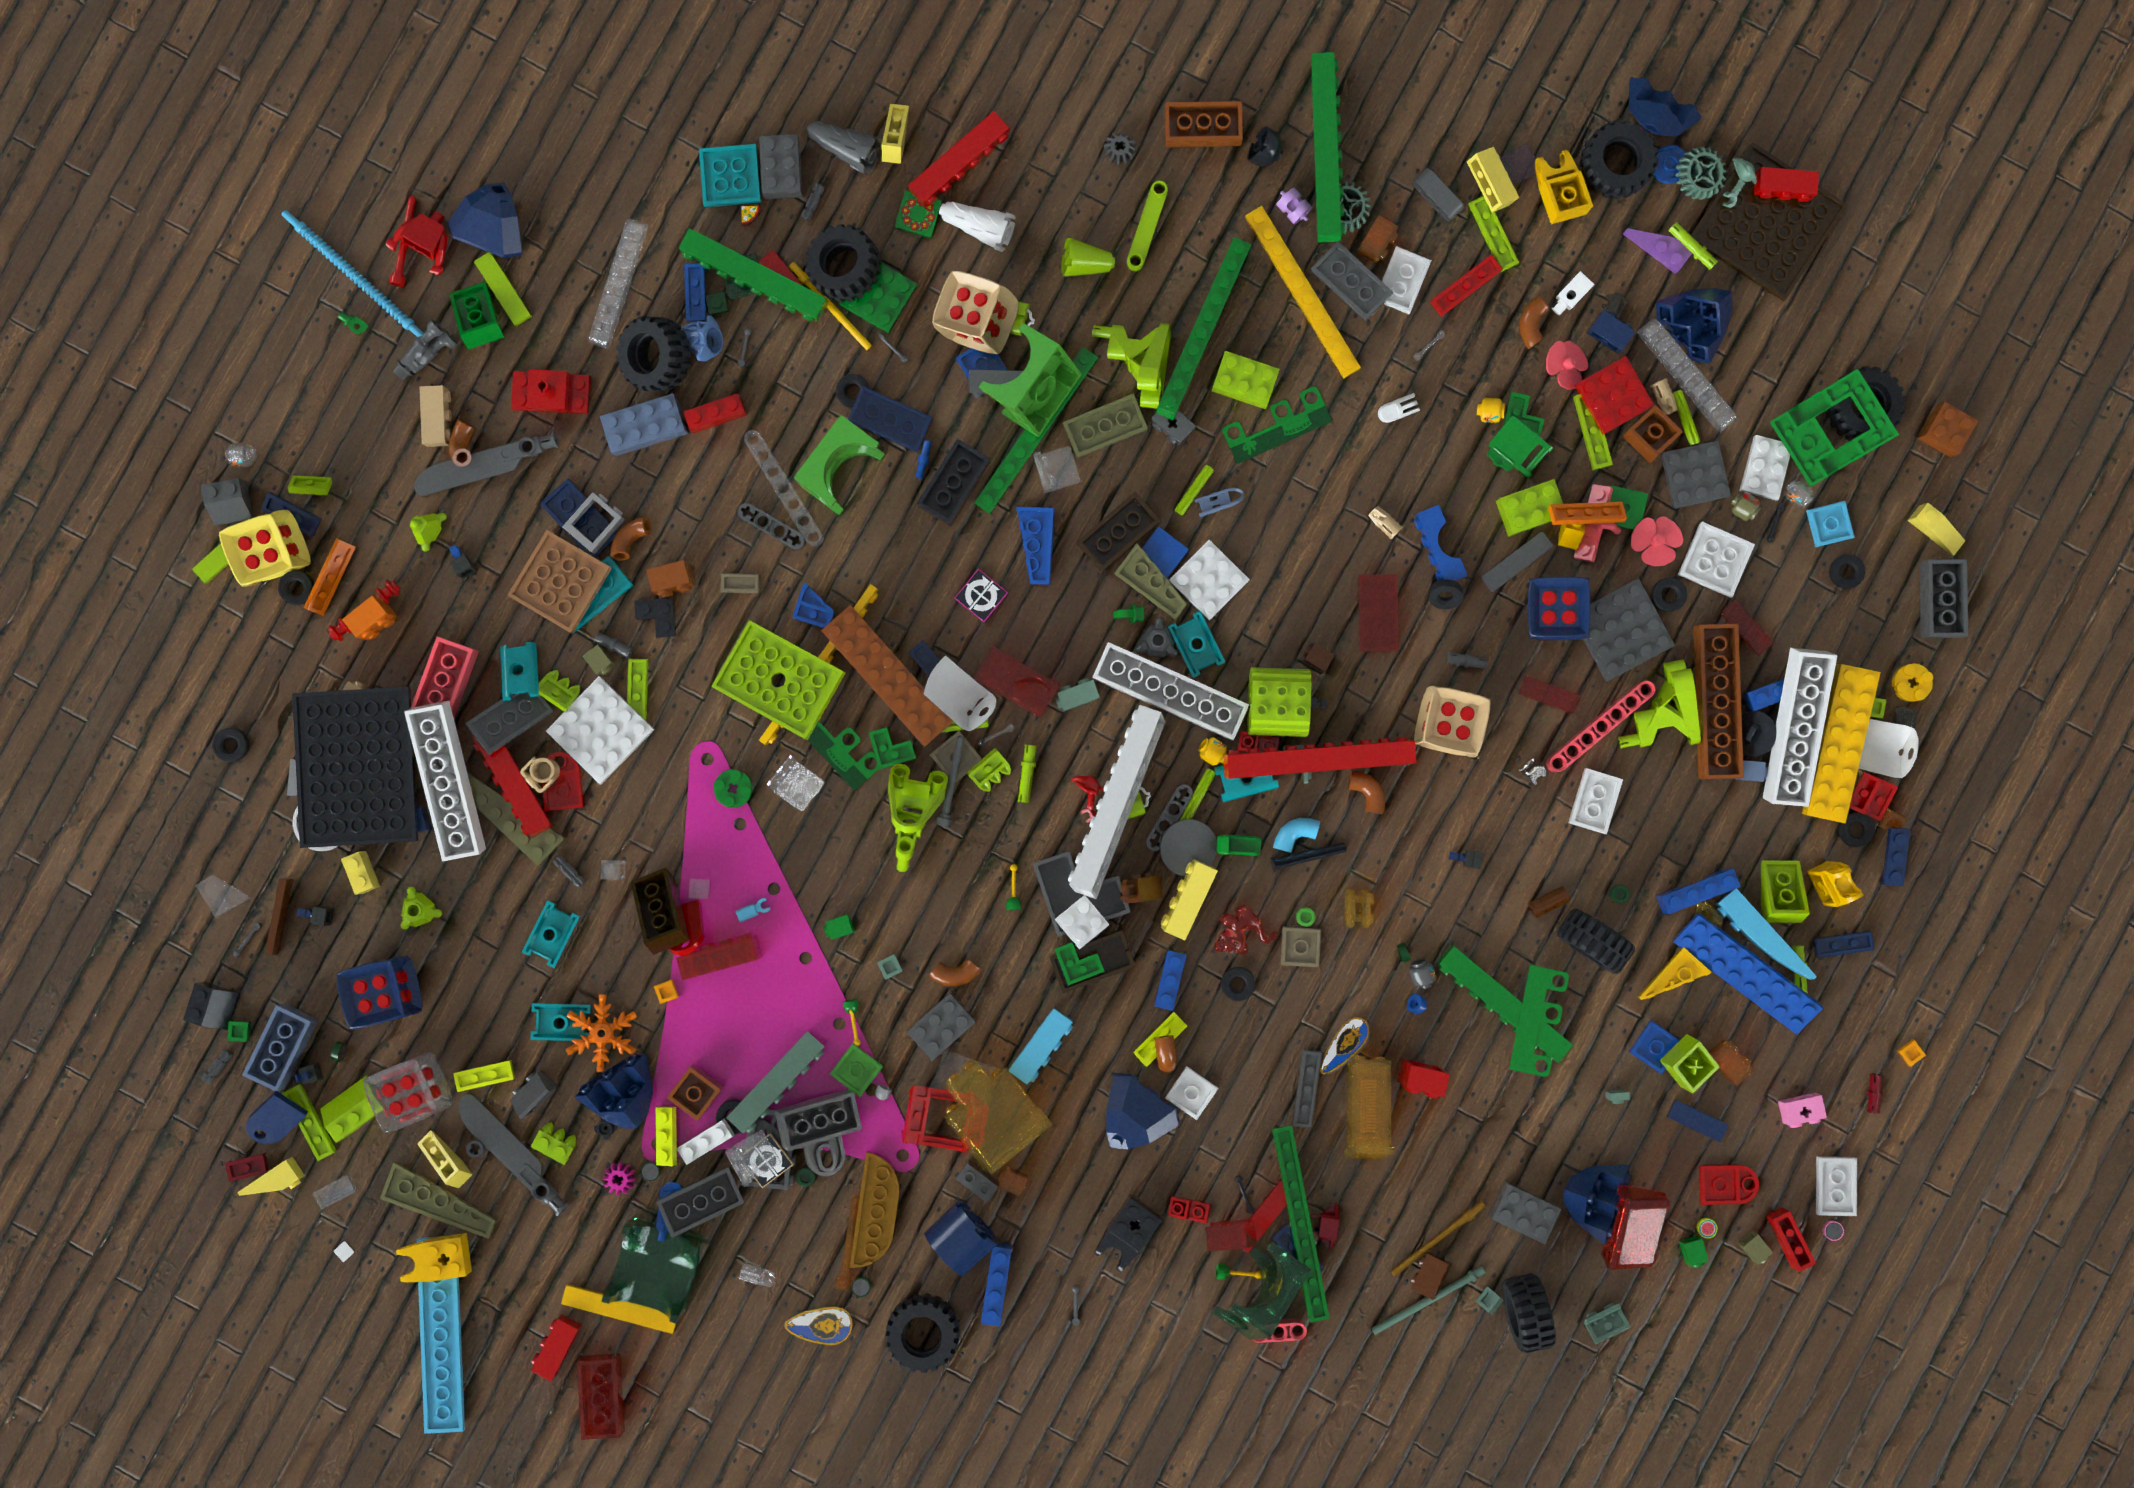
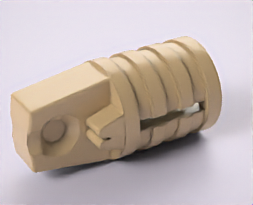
[1650,379,1678,415]
[1368,506,1403,540]

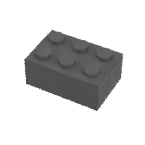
[759,134,803,200]
[907,992,976,1061]
[1488,1180,1561,1244]

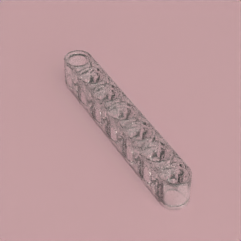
[589,218,648,349]
[1638,318,1737,432]
[744,430,824,547]

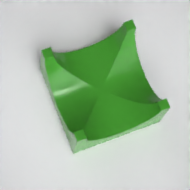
[979,323,1082,437]
[794,415,885,516]

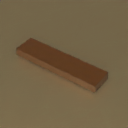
[265,878,293,956]

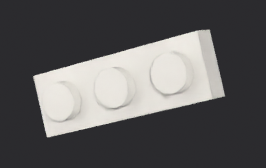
[677,1118,735,1165]

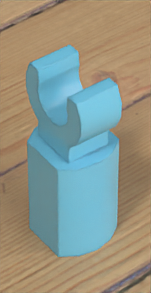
[735,898,771,923]

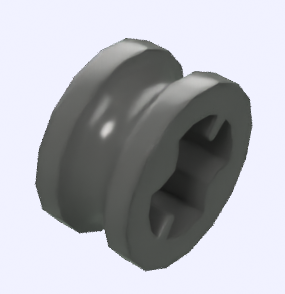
[466,1139,486,1158]

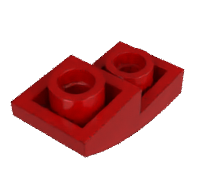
[1238,731,1280,752]
[1168,1196,1211,1224]

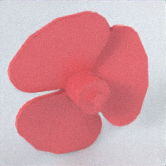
[1546,341,1588,390]
[1631,516,1683,567]

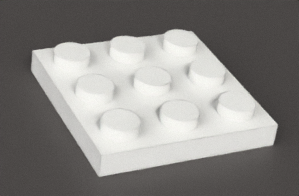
[1678,522,1755,598]
[1169,540,1250,621]

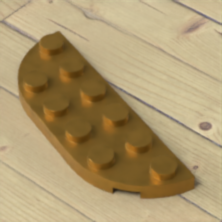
[850,1151,900,1268]

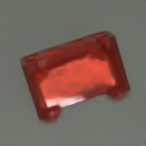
[1601,1184,1670,1270]

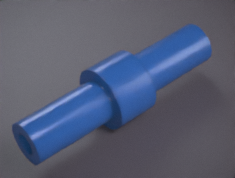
[915,440,932,479]

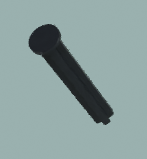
[1270,842,1347,872]

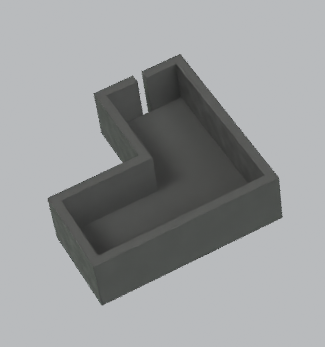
[1033,851,1131,937]

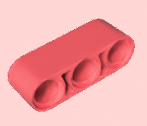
[1249,1318,1307,1343]

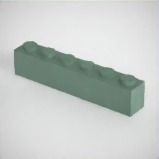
[726,1031,824,1134]

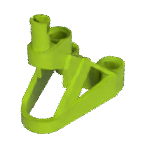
[1092,323,1171,409]
[1618,659,1701,749]
[888,764,948,872]

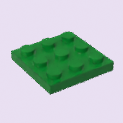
[839,263,918,334]

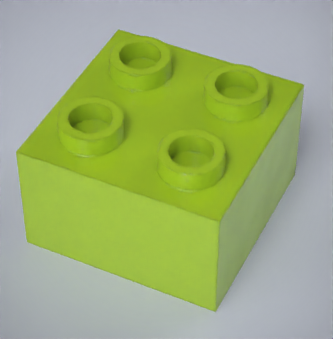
[1660,1034,1720,1094]

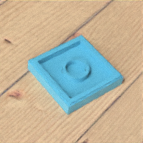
[1806,501,1855,548]

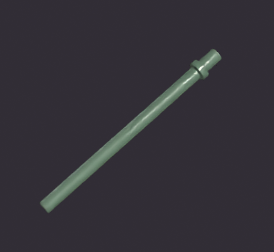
[1371,1266,1486,1335]

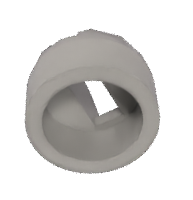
[875,1084,892,1100]

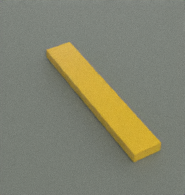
[561,1284,679,1334]

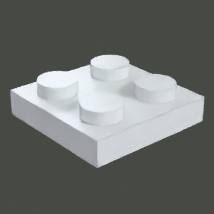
[1055,895,1109,950]

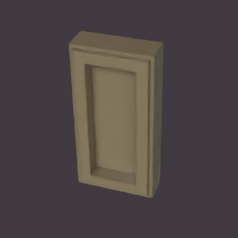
[720,573,760,594]

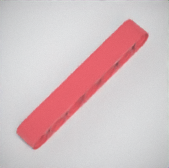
[1546,681,1655,772]

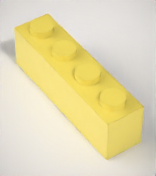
[1161,858,1218,940]

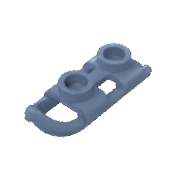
[1194,487,1244,517]

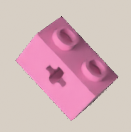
[1778,1093,1827,1128]

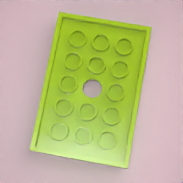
[711,620,846,741]

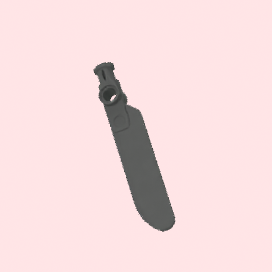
[414,431,560,496]
[459,1094,570,1217]

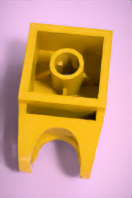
[1535,150,1593,224]
[1807,861,1864,907]
[396,1233,472,1282]

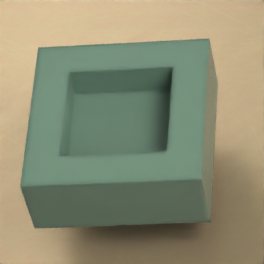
[877,954,903,980]
[1605,1090,1630,1104]
[1475,1286,1503,1315]

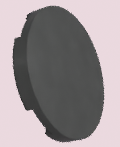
[1159,819,1217,876]

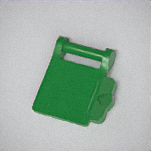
[1487,416,1554,479]

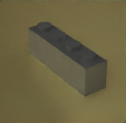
[969,370,1023,397]

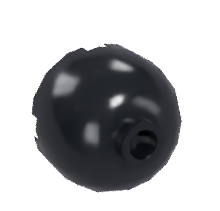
[1247,126,1283,167]

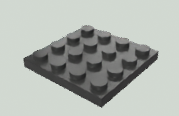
[1583,578,1675,682]

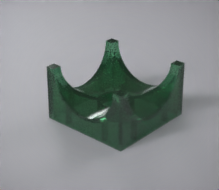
[601,1217,706,1324]
[1212,1242,1311,1340]

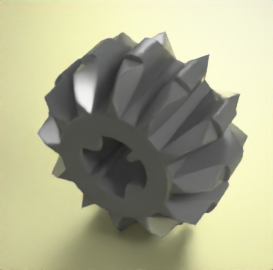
[1104,131,1136,165]

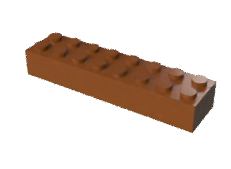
[821,605,953,747]
[1693,624,1744,779]

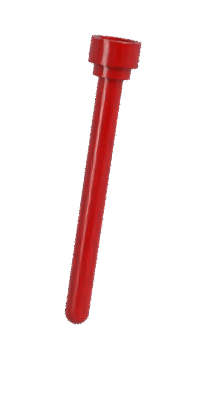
[389,196,416,287]

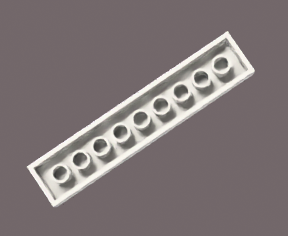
[1068,705,1165,899]

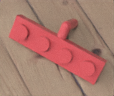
[1574,484,1621,562]

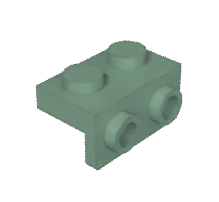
[1584,1303,1631,1345]

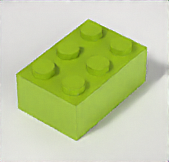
[1212,351,1280,409]
[1496,479,1563,537]

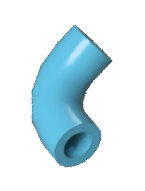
[1273,818,1320,853]

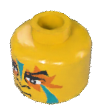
[1477,398,1505,423]
[1198,737,1227,766]

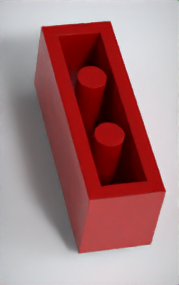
[1754,167,1819,202]
[684,393,747,434]
[1765,1207,1816,1272]
[531,1315,582,1381]

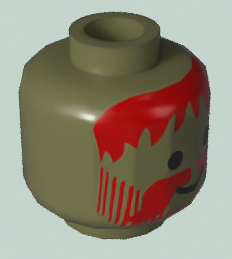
[1731,492,1761,521]

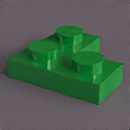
[1503,392,1544,437]
[869,727,917,769]
[1054,942,1104,986]

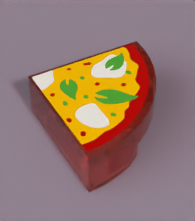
[741,206,761,227]

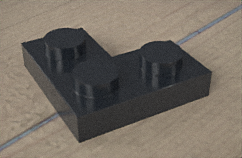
[635,598,676,638]

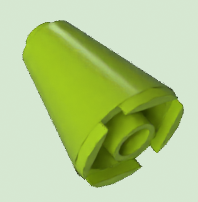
[1061,238,1115,277]

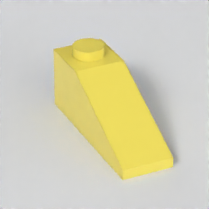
[882,104,909,164]
[1907,503,1965,556]
[417,1130,472,1188]
[237,1157,305,1196]

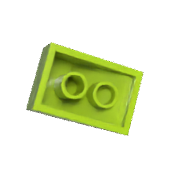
[1761,860,1810,923]

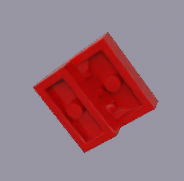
[1849,772,1898,821]

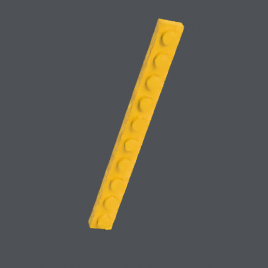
[1245,206,1361,379]
[759,584,878,745]

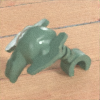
[1723,158,1757,208]

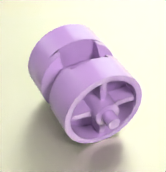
[1276,187,1313,225]

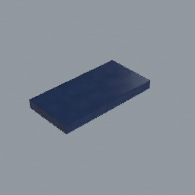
[848,386,933,453]
[540,478,618,558]

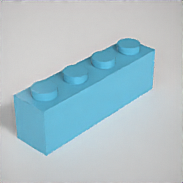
[1008,1007,1073,1084]

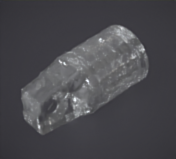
[739,1262,775,1287]

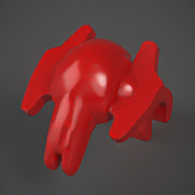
[1070,775,1104,823]

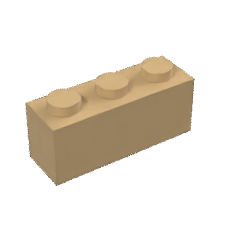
[420,385,452,447]

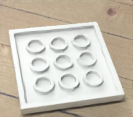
[546,676,655,784]

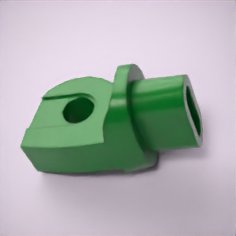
[338,311,369,334]
[1113,604,1144,624]

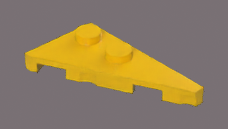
[1638,947,1711,1000]

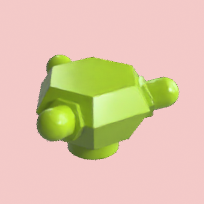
[410,513,447,552]
[400,886,442,930]

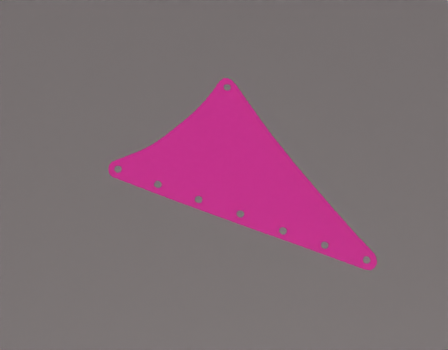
[641,741,919,1172]

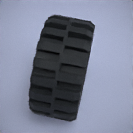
[1580,120,1659,199]
[805,224,882,303]
[616,316,691,391]
[1825,366,1907,441]
[1557,908,1635,974]
[1502,1273,1556,1353]
[885,1293,960,1373]

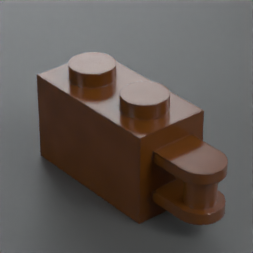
[1119,872,1163,903]

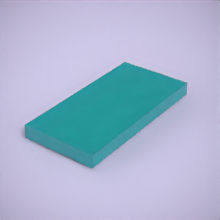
[574,555,634,633]

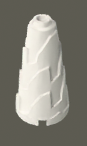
[939,201,1016,252]

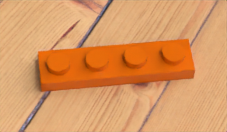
[1548,502,1627,525]
[303,538,356,616]

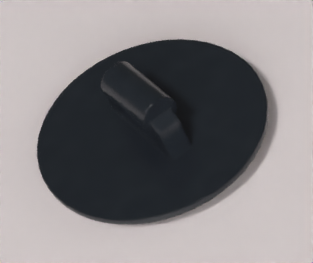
[1741,711,1777,757]

